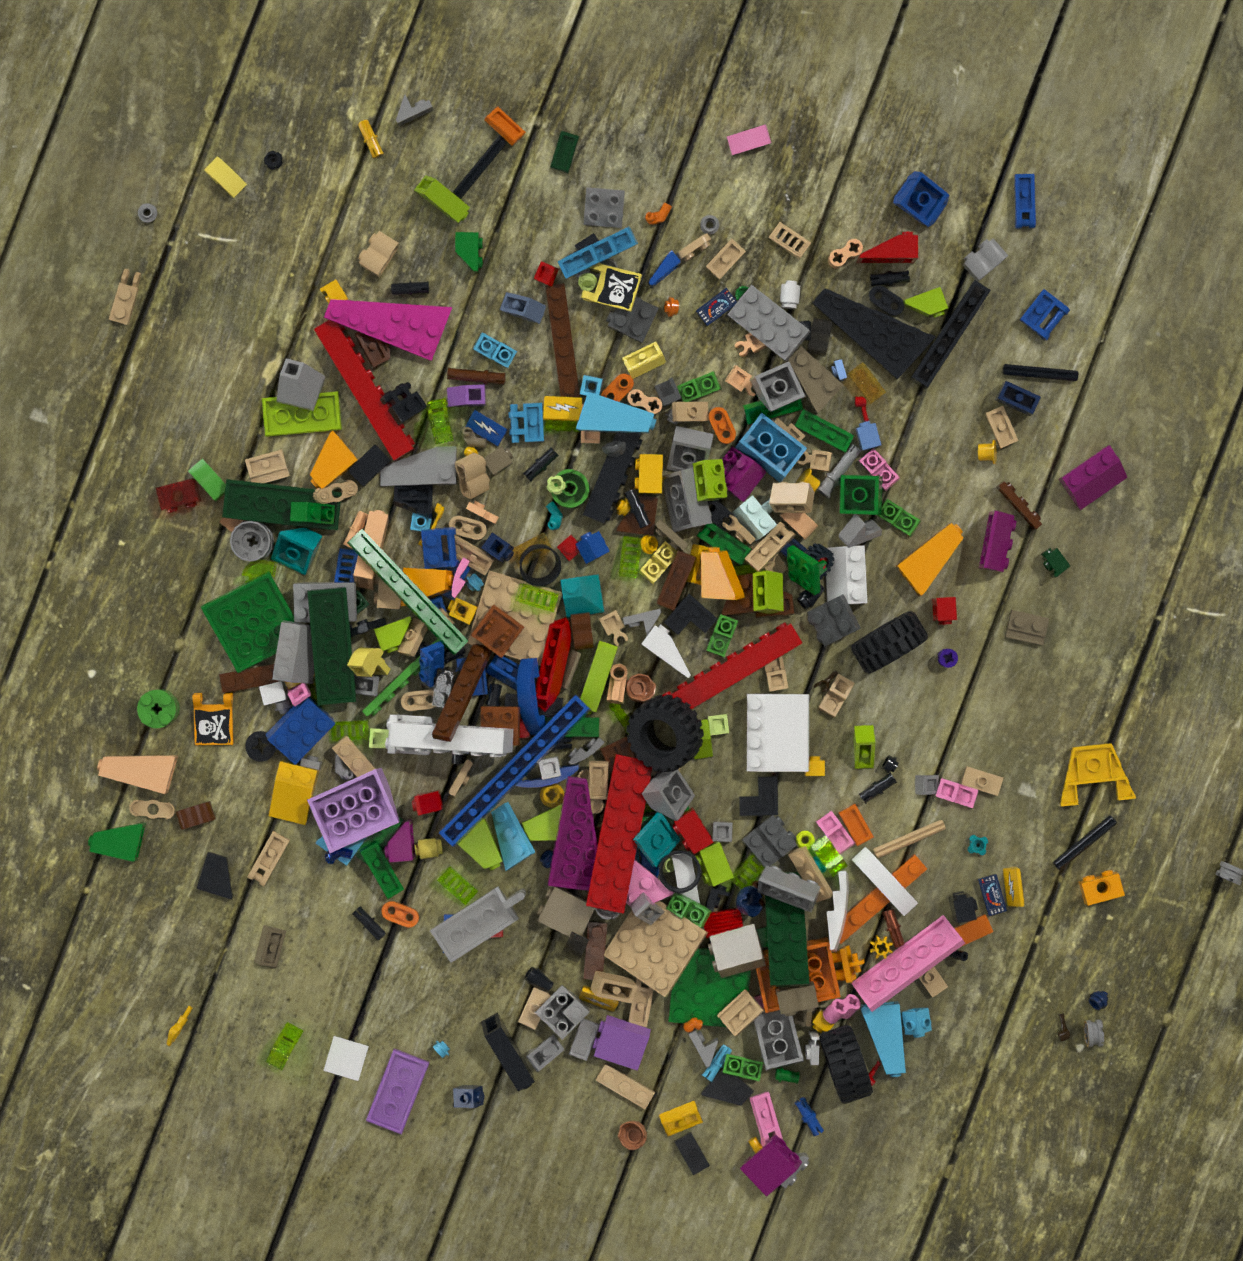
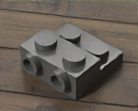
[606,296,659,343]
[807,594,861,646]
[742,815,797,869]

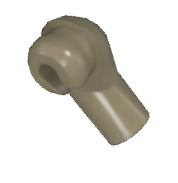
[461,427,487,448]

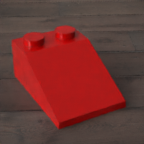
[857,231,918,263]

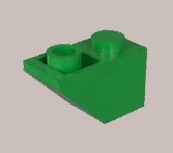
[455,232,483,273]
[290,502,335,524]

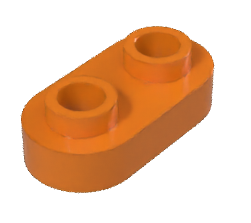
[601,374,634,402]
[709,407,736,444]
[382,901,419,928]

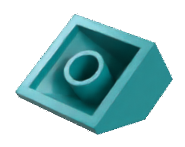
[271,528,322,575]
[560,574,604,618]

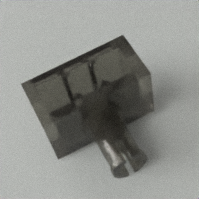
[421,666,461,708]

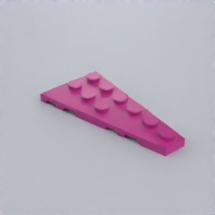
[323,299,452,361]

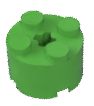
[551,469,589,509]
[137,689,180,728]

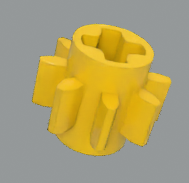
[870,935,893,959]

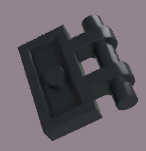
[380,382,428,425]

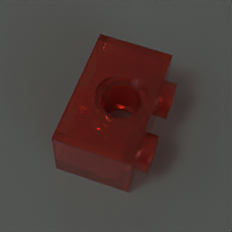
[156,478,202,513]

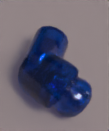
[325,847,353,864]

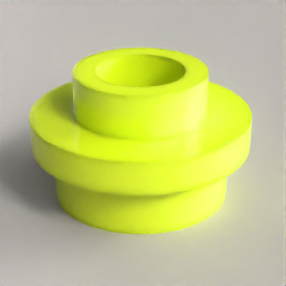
[795,831,815,849]

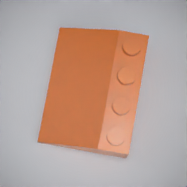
[756,937,841,1013]

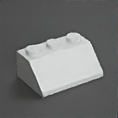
[826,545,867,604]

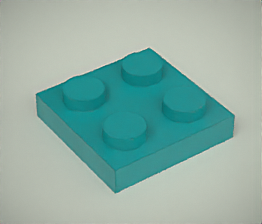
[633,812,681,867]

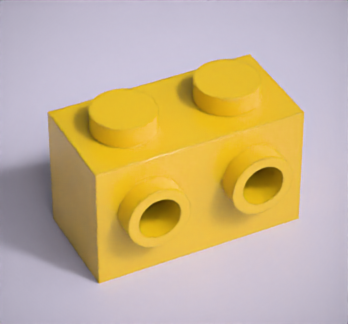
[635,454,663,494]

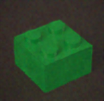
[840,475,883,515]

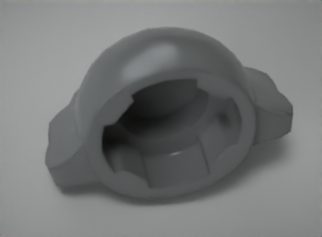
[602,441,626,457]

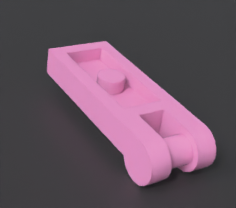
[749,1092,783,1147]

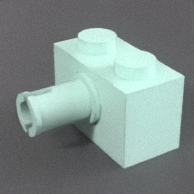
[732,495,777,542]

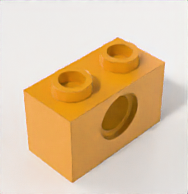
[1079,870,1125,906]

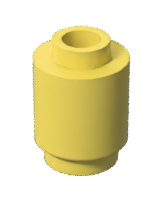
[415,838,443,859]

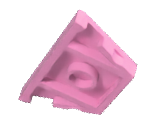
[626,860,674,905]

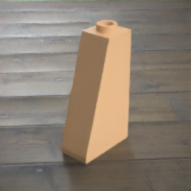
[353,510,389,590]
[97,755,178,794]

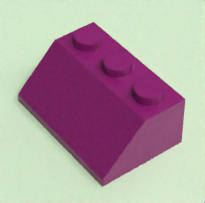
[1058,445,1128,510]
[978,510,1017,573]

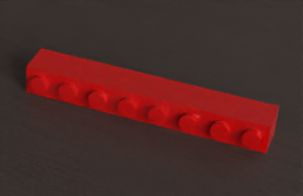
[314,320,415,461]
[662,622,802,709]

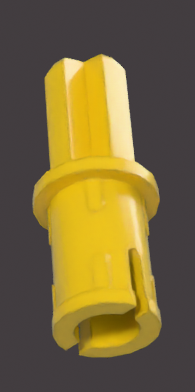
[358,120,384,159]

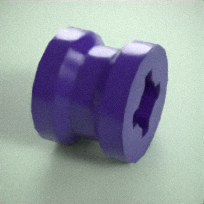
[937,649,958,668]

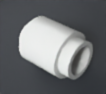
[780,280,801,309]

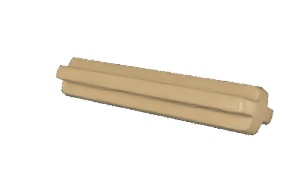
[873,820,946,858]

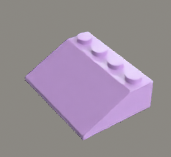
[307,768,399,853]

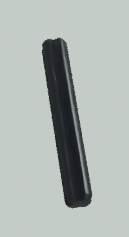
[453,135,507,199]
[1002,364,1079,381]
[1053,816,1117,870]

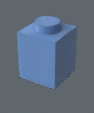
[855,421,881,451]

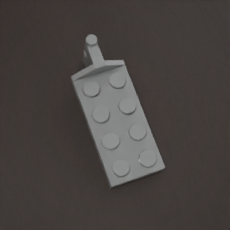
[430,886,526,963]

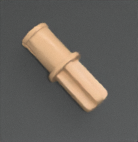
[343,511,368,548]

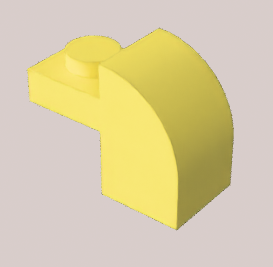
[347,647,390,677]

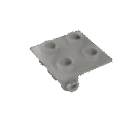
[584,187,625,228]

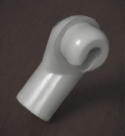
[335,754,354,781]

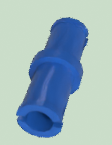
[795,1097,824,1136]

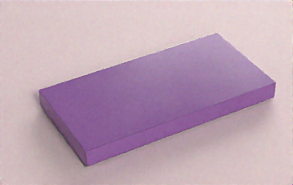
[366,1048,430,1135]

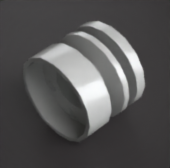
[230,521,274,562]

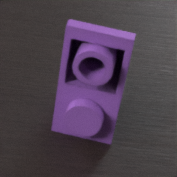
[447,385,486,407]

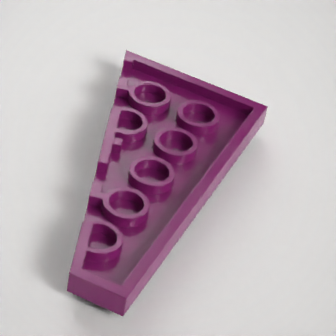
[548,776,597,891]

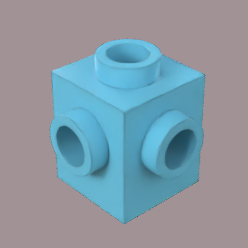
[902,1008,932,1038]

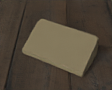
[561,649,582,689]
[254,925,286,968]

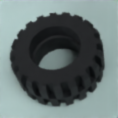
[851,610,928,674]
[626,695,704,772]
[819,1025,873,1104]

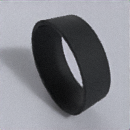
[519,544,561,586]
[659,851,701,893]

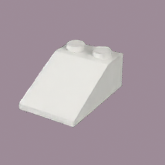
[641,624,691,678]

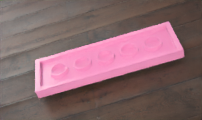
[851,915,965,1012]

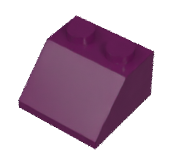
[385,819,416,862]

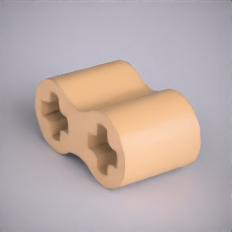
[828,239,863,269]
[627,389,662,415]
[779,513,818,540]

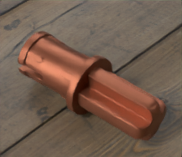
[882,909,904,948]

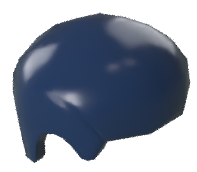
[736,886,762,917]

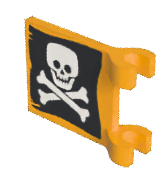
[192,692,234,745]

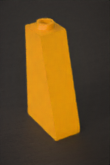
[896,523,964,596]

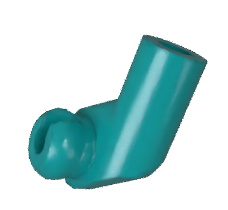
[546,501,563,530]

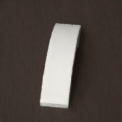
[851,847,918,916]

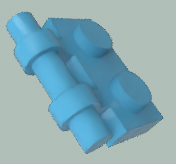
[508,403,544,443]

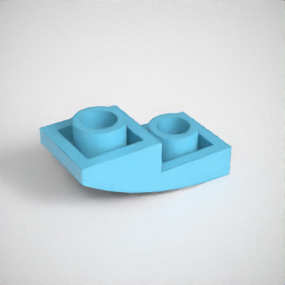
[473,332,517,368]

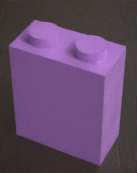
[592,1015,651,1071]

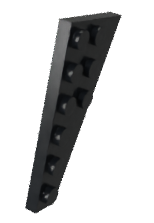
[812,288,936,380]

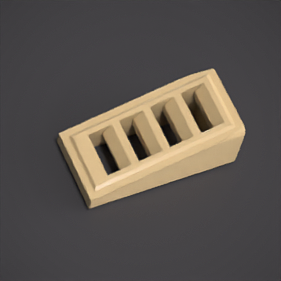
[768,222,811,260]

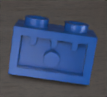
[419,641,444,688]

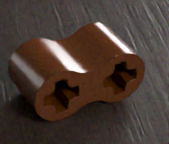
[570,612,594,650]
[175,801,216,830]

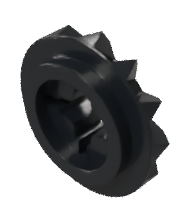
[245,731,276,762]

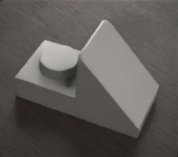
[396,95,434,127]
[839,514,882,548]
[623,609,661,635]
[354,674,379,696]
[630,892,665,925]
[688,1028,718,1068]
[526,1034,564,1072]

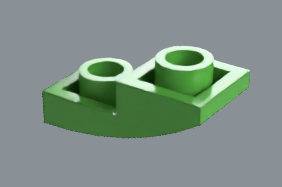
[677,371,721,402]
[188,458,226,502]
[877,499,921,537]
[706,614,738,658]
[666,893,711,928]
[722,1054,763,1082]

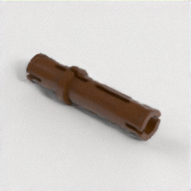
[447,367,506,385]

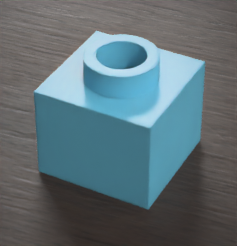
[580,375,603,396]
[410,513,433,532]

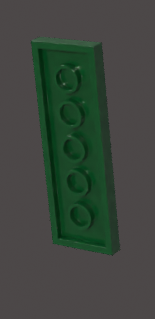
[222,479,342,531]
[307,587,356,705]
[765,872,809,987]

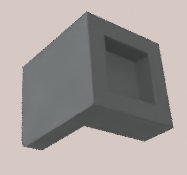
[655,378,681,407]

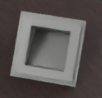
[915,775,939,795]

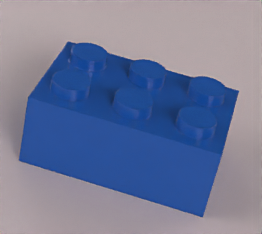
[266,696,336,765]

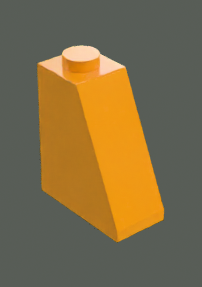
[310,431,358,489]
[701,547,744,600]
[400,568,454,606]

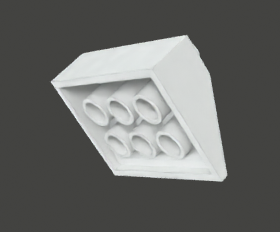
[747,694,809,772]

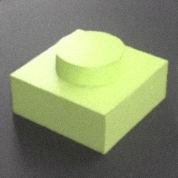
[708,714,729,735]
[369,728,389,749]

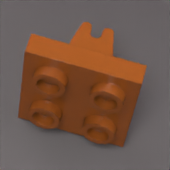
[471,604,525,658]
[481,706,520,746]

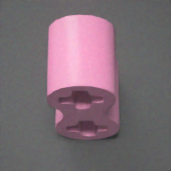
[823,994,861,1024]

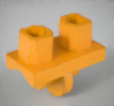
[832,945,865,983]

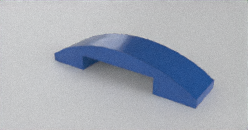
[517,658,545,735]
[516,764,579,788]

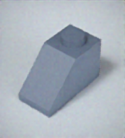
[500,292,546,324]

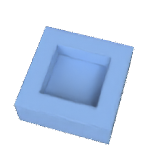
[831,359,847,381]

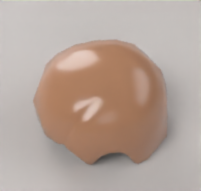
[626,674,656,703]
[618,1120,647,1150]

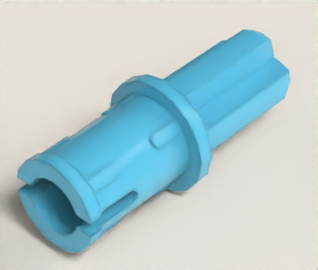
[702,1045,732,1082]

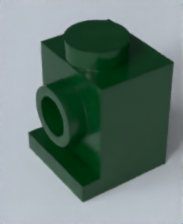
[1041,548,1071,578]

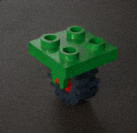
[787,543,835,595]

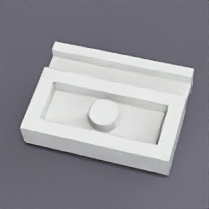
[805,1031,819,1065]

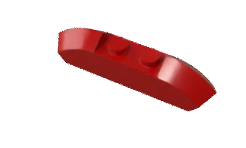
[536,617,571,712]

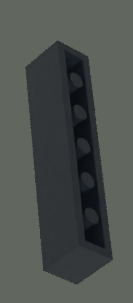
[910,280,991,390]
[583,432,643,524]

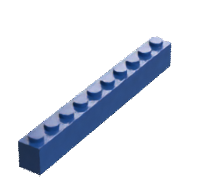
[439,695,591,847]

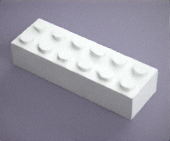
[390,721,514,757]

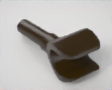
[814,670,838,694]
[1057,1013,1070,1041]

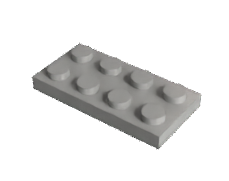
[727,285,811,362]

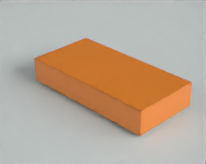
[484,107,526,146]
[838,803,874,846]
[954,914,994,947]

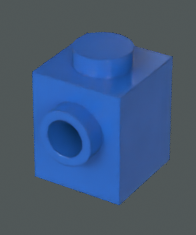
[576,531,610,564]

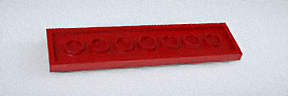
[586,754,653,914]

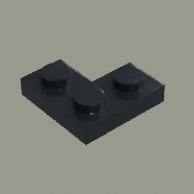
[664,594,718,635]
[739,776,778,816]

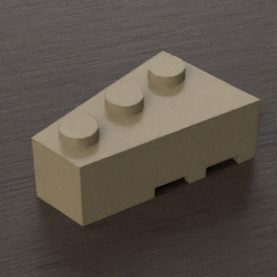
[787,346,844,415]

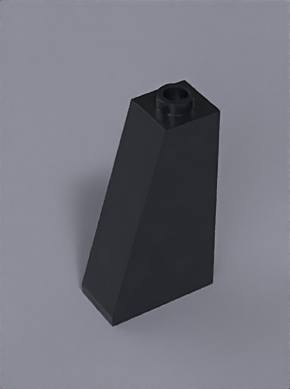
[481,1012,535,1091]

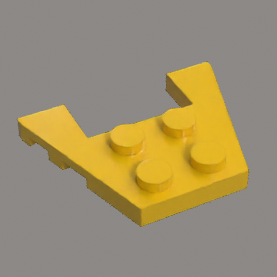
[1060,743,1136,807]

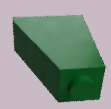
[88,822,146,862]

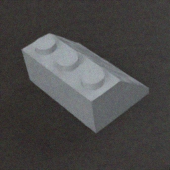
[662,468,712,532]
[272,620,314,683]
[757,866,821,913]

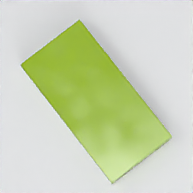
[262,391,342,437]

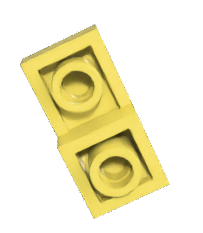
[204,156,247,198]
[639,541,678,584]

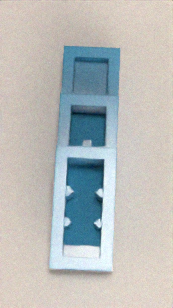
[557,226,638,279]

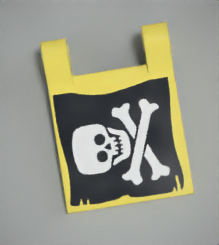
[581,263,642,312]

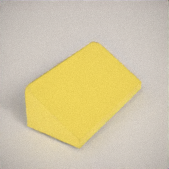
[622,341,666,379]

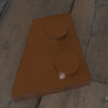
[617,495,658,536]
[722,574,757,616]

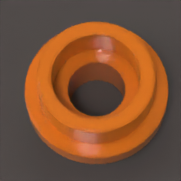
[664,297,679,317]

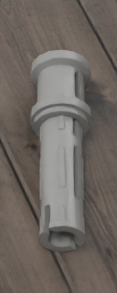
[816,444,862,499]

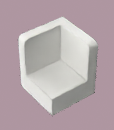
[259,681,288,705]
[539,756,561,780]

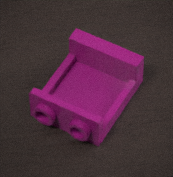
[740,1135,802,1197]

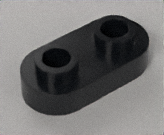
[869,285,905,316]
[707,500,735,531]

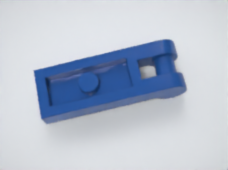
[1014,174,1036,229]

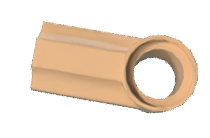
[606,664,628,704]

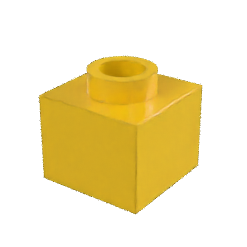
[804,756,825,776]
[812,1007,834,1033]

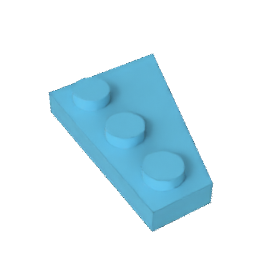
[491,802,535,871]

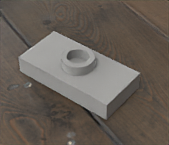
[569,1018,600,1061]

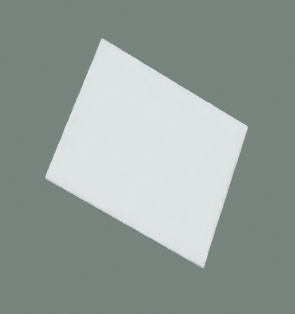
[324,1036,369,1081]

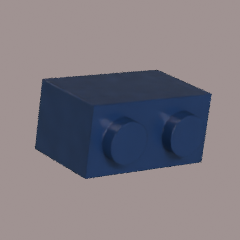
[995,381,1041,416]

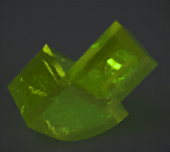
[427,398,454,445]
[241,560,277,583]
[810,835,848,877]
[265,1022,304,1070]

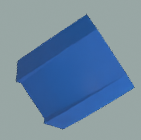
[893,171,950,227]

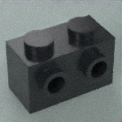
[948,891,978,923]

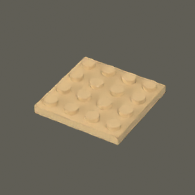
[467,570,562,666]
[604,900,708,997]

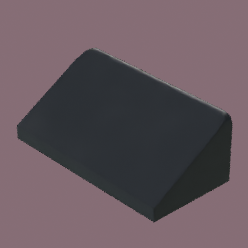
[348,444,391,487]

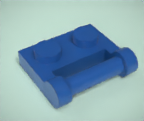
[1020,289,1070,341]
[421,527,459,569]

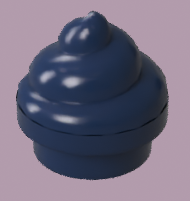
[540,849,553,869]
[1088,991,1108,1011]

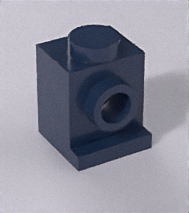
[481,532,514,563]

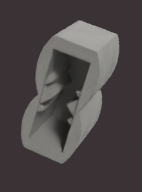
[963,238,1008,282]

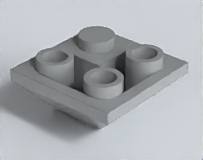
[277,358,326,411]
[535,985,590,1040]

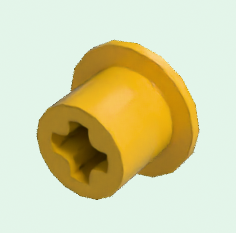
[978,440,997,464]
[796,468,820,492]
[540,784,564,808]

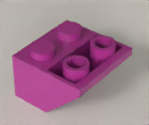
[722,447,766,502]

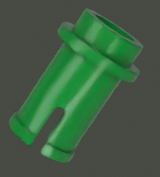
[775,1067,800,1084]

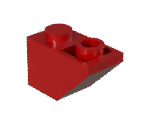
[412,790,443,815]

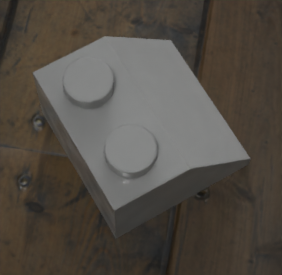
[751,362,805,412]
[667,426,714,471]
[642,769,695,821]

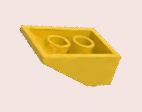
[269,760,320,825]

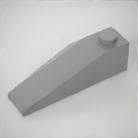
[380,446,457,486]

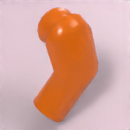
[645,203,672,225]
[683,1017,703,1033]

